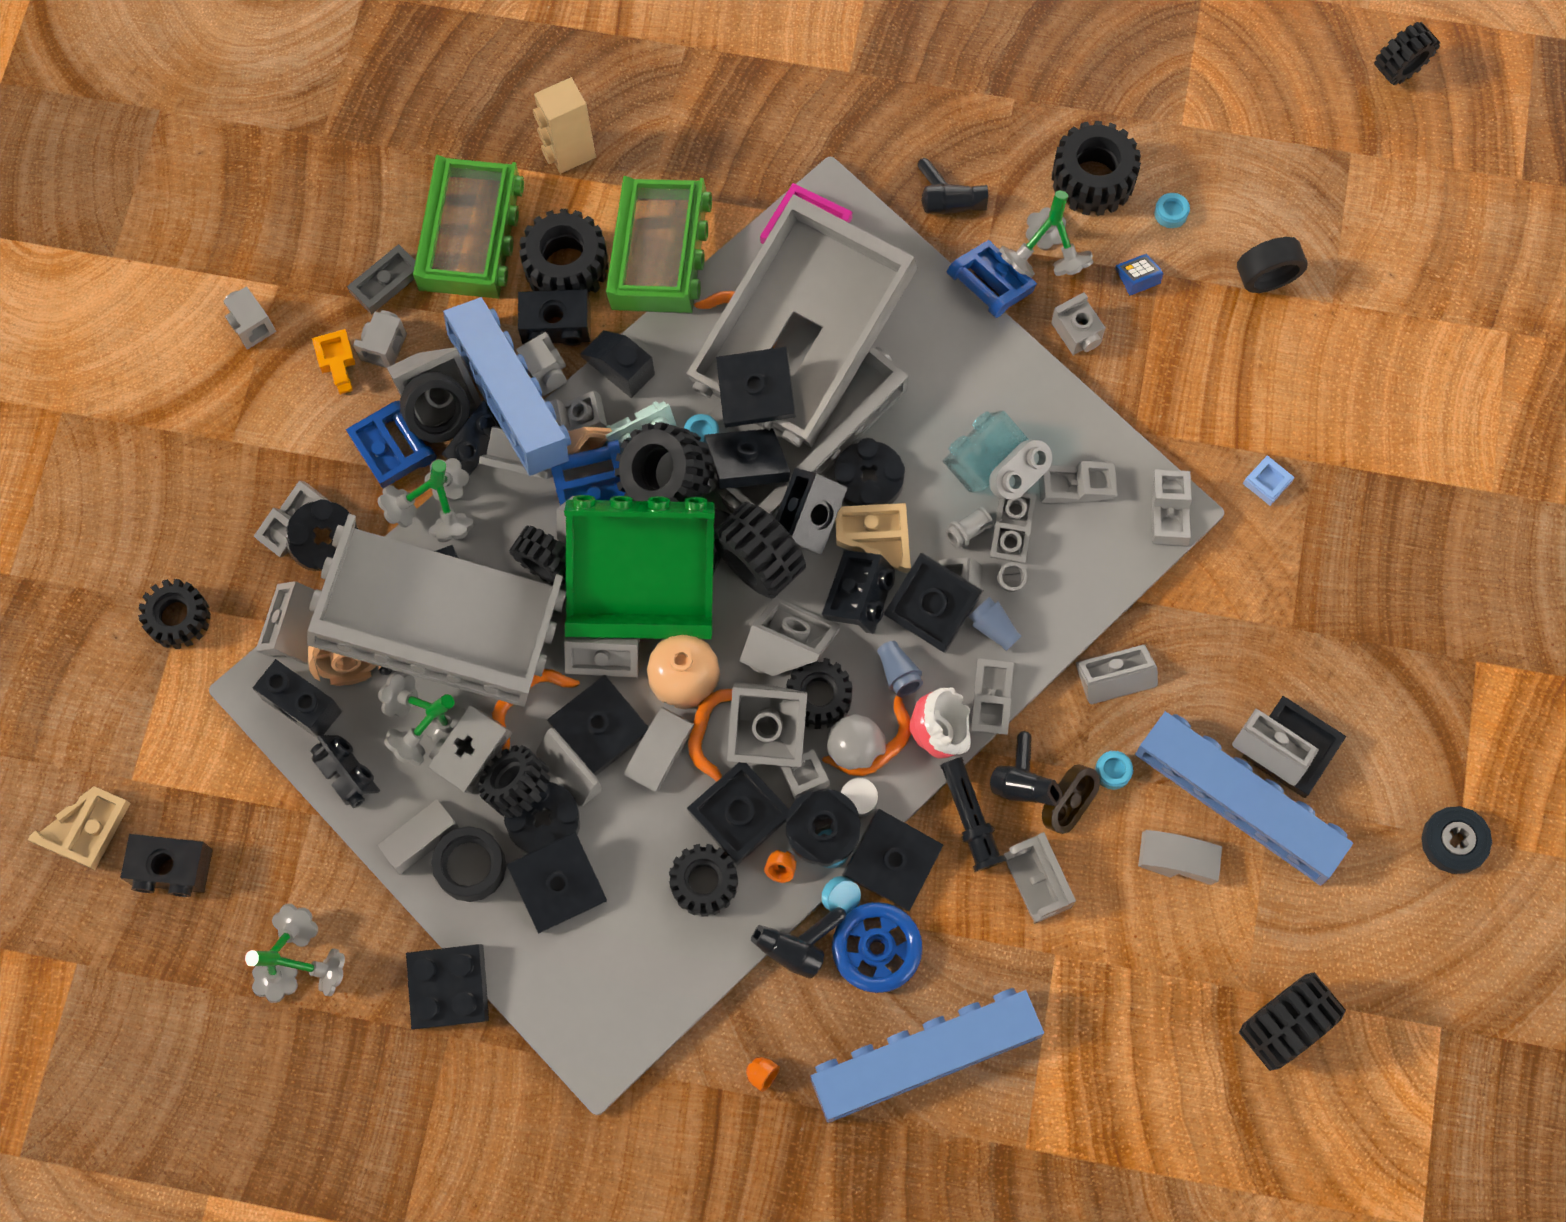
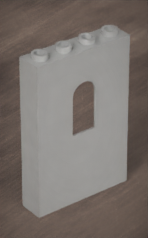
[686,194,918,448]

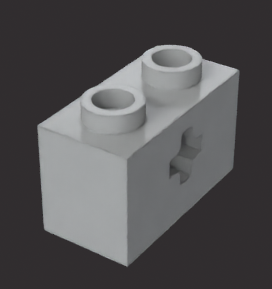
[428,705,513,794]

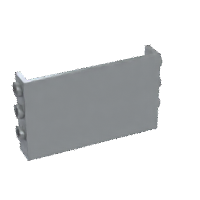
[706,319,908,518]
[307,514,566,707]

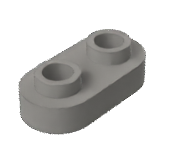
[989,440,1052,500]

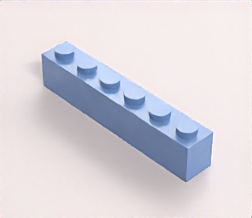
[443,297,571,476]
[1135,711,1353,886]
[810,988,1044,1124]

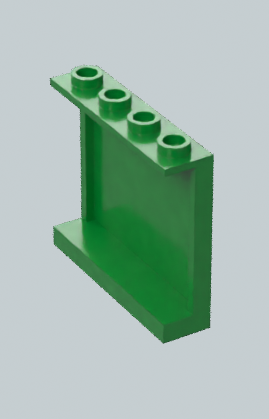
[564,495,715,639]

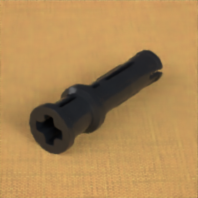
[940,757,1006,872]

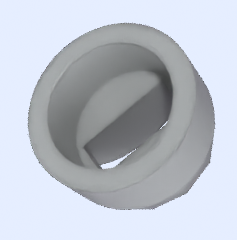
[997,562,1027,592]

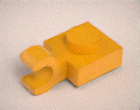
[312,329,356,395]

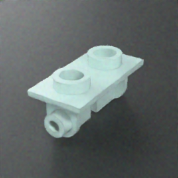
[606,401,677,454]

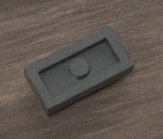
[347,244,415,315]

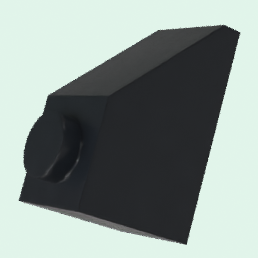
[580,330,655,398]

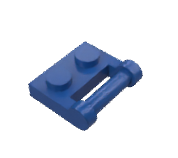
[946,240,1037,318]
[346,401,437,489]
[551,440,626,506]

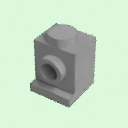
[223,286,276,350]
[1051,292,1106,355]
[353,310,407,368]
[516,332,567,396]

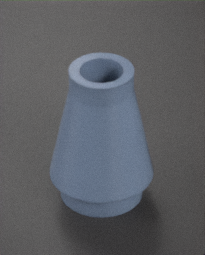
[968,597,1022,651]
[877,641,923,697]

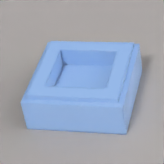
[1243,455,1295,506]

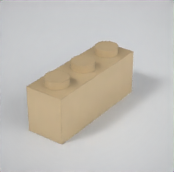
[533,77,596,174]

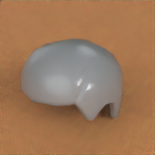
[827,714,886,770]

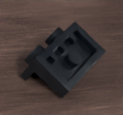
[822,550,895,634]

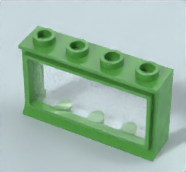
[413,155,524,299]
[606,176,712,313]

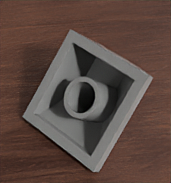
[387,347,482,427]
[740,597,840,676]
[727,682,807,767]

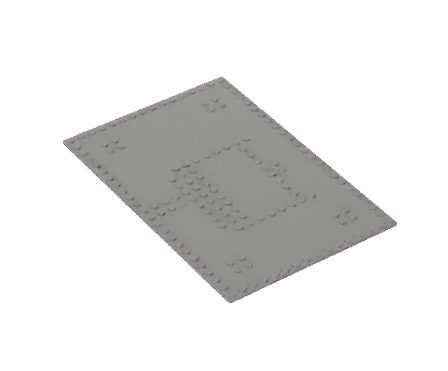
[209,157,1224,1115]

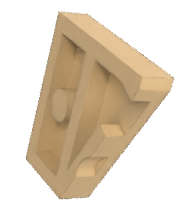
[835,503,911,573]
[28,786,131,870]

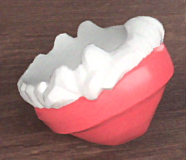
[909,687,971,759]

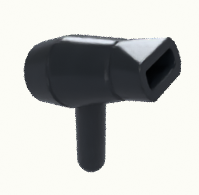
[917,158,989,215]
[990,731,1063,806]
[751,907,846,979]

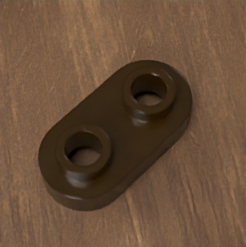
[1042,764,1100,834]

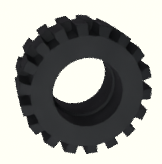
[1052,121,1141,216]
[519,209,609,295]
[615,422,714,502]
[714,502,806,599]
[1239,972,1346,1071]

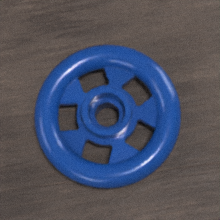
[832,902,923,993]

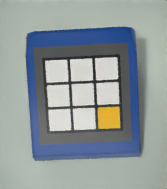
[1115,254,1164,296]

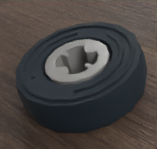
[1421,806,1492,874]

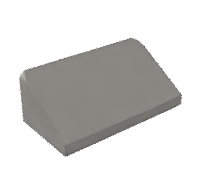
[1076,644,1158,704]
[1232,708,1319,786]
[536,727,602,807]
[377,799,459,875]

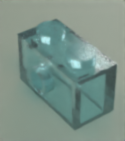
[943,410,1029,492]

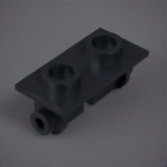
[442,400,500,476]
[310,735,380,808]

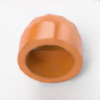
[764,850,796,883]
[746,1057,780,1092]

